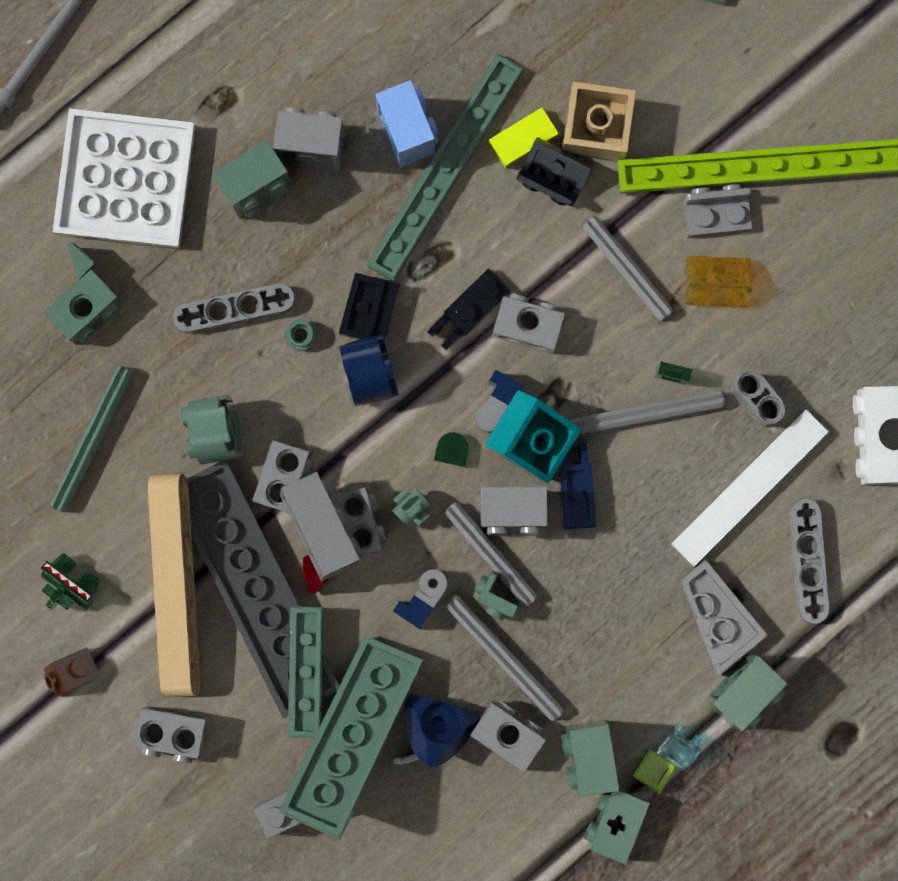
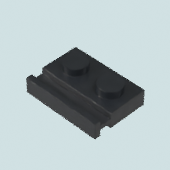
[339,272,400,341]

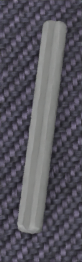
[569,390,725,435]
[445,595,564,721]

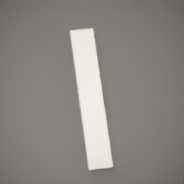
[671,410,829,567]

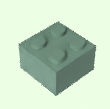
[212,140,293,219]
[704,654,787,732]
[561,720,619,797]

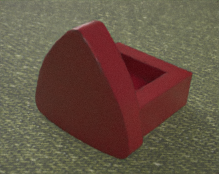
[302,555,336,595]

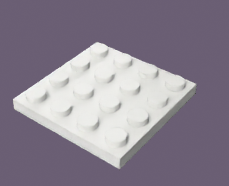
[52,109,196,249]

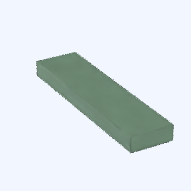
[288,606,324,738]

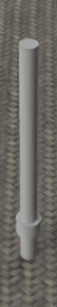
[0,0,84,116]

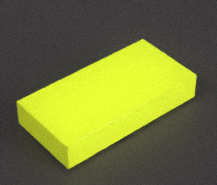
[488,107,559,168]

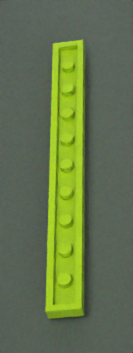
[617,139,898,194]

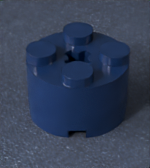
[339,334,399,407]

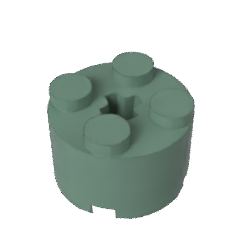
[181,394,242,465]

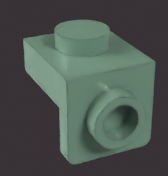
[474,572,518,621]

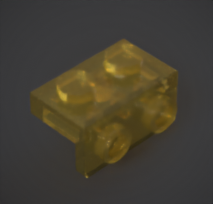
[685,256,753,308]

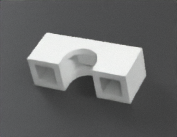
[853,386,898,485]

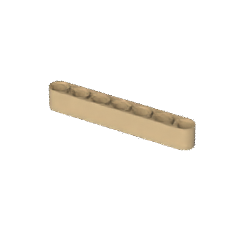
[148,473,200,697]

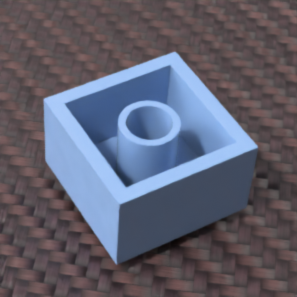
[375,80,439,168]

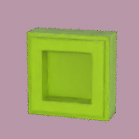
[632,748,677,794]

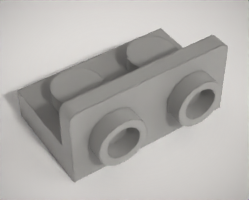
[684,184,752,238]

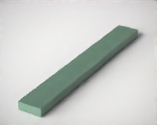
[367,53,524,283]

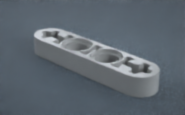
[173,283,295,334]
[789,499,829,624]

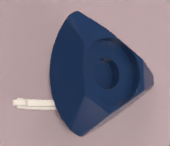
[393,694,480,767]

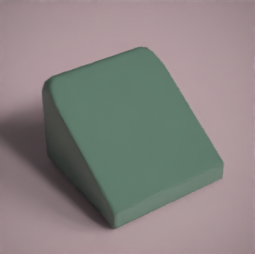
[68,242,100,280]

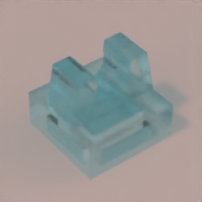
[657,724,701,771]

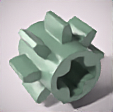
[392,488,431,528]

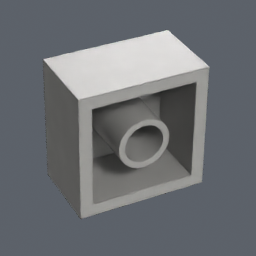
[273,107,345,170]
[480,487,547,535]

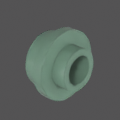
[285,319,317,351]

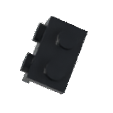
[516,137,594,207]

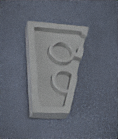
[680,560,768,676]

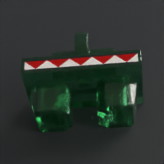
[41,553,100,611]

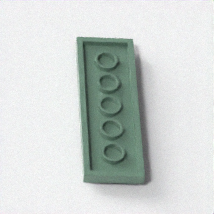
[279,636,424,840]

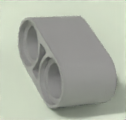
[732,370,785,426]

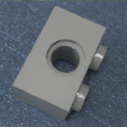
[492,294,565,354]
[470,701,546,772]

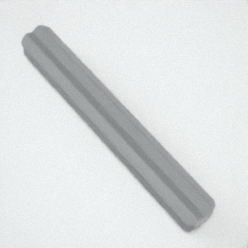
[583,216,673,321]
[445,502,537,606]

